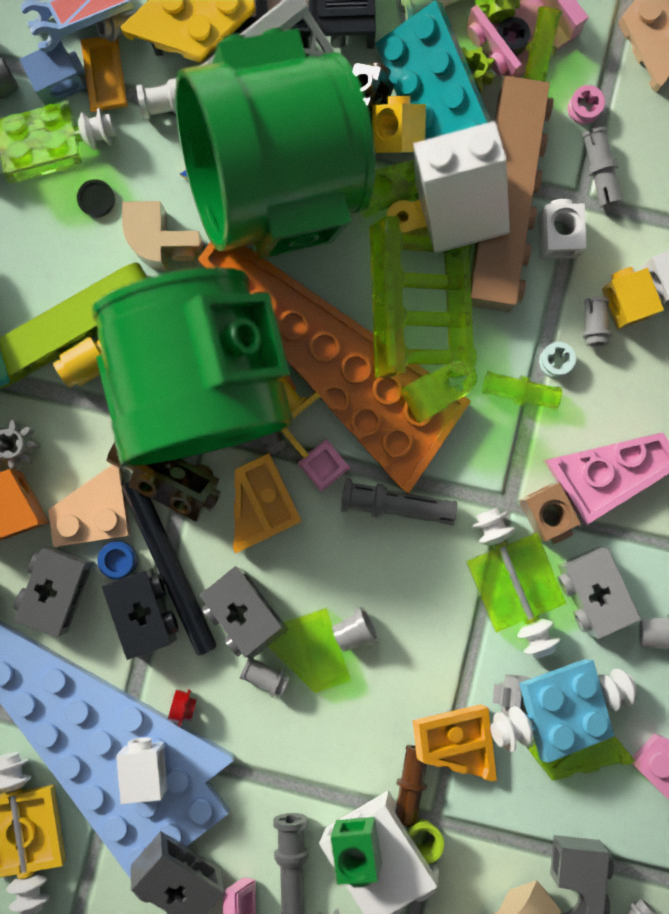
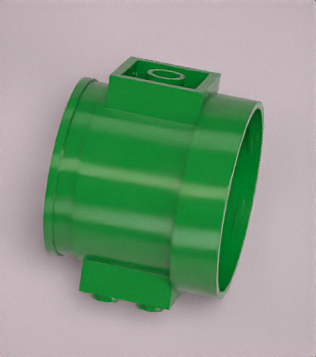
[175,27,376,260]
[92,267,294,467]

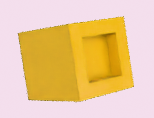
[372,96,426,153]
[602,267,664,330]

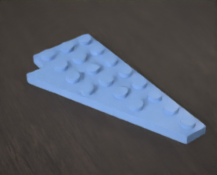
[0,621,235,879]

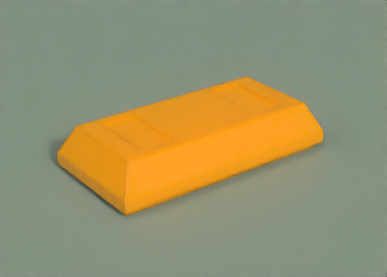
[80,37,128,112]

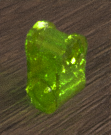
[400,361,477,423]

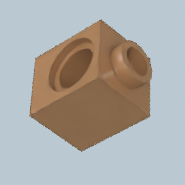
[518,482,581,544]

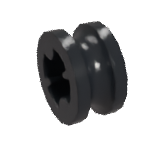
[497,17,530,56]

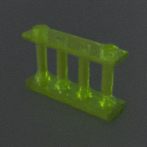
[369,216,477,379]

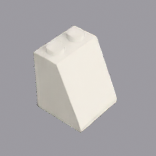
[414,121,510,254]

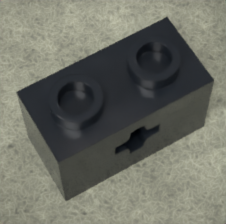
[101,568,179,660]

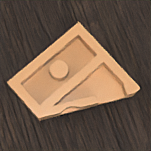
[48,465,131,547]

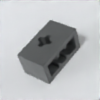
[14,546,94,637]
[199,566,289,658]
[131,831,224,914]

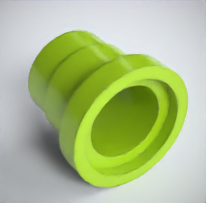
[407,818,444,864]

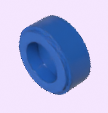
[97,541,138,580]

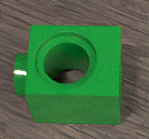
[330,817,382,888]

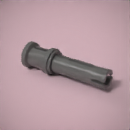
[340,478,458,526]
[273,813,309,914]

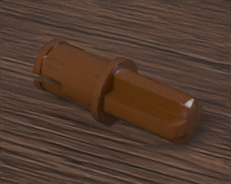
[395,745,427,826]

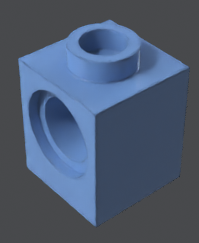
[20,40,86,108]

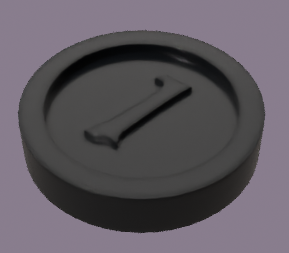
[77,179,115,218]

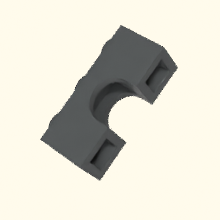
[550,835,613,914]

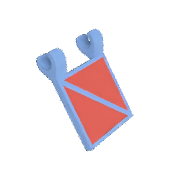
[21,0,134,52]

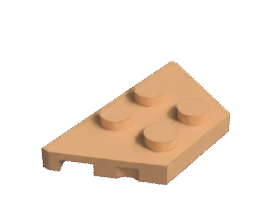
[618,0,669,93]

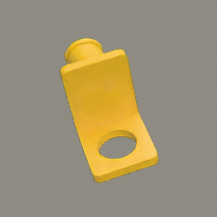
[278,377,320,459]

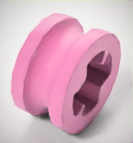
[568,85,605,125]

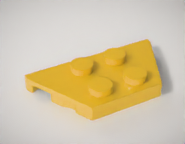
[120,0,256,63]

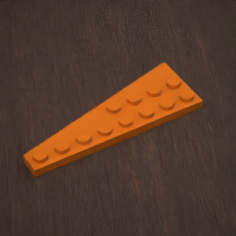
[198,241,471,494]

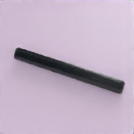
[122,481,216,656]

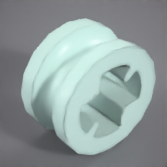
[539,342,576,379]

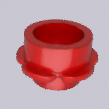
[167,689,197,727]

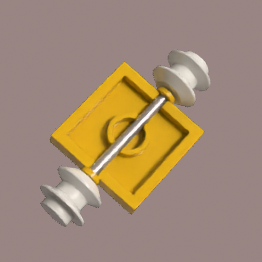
[0,752,66,914]

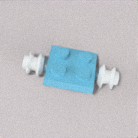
[491,659,637,763]

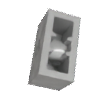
[557,547,641,639]

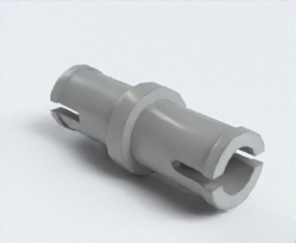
[582,126,624,208]

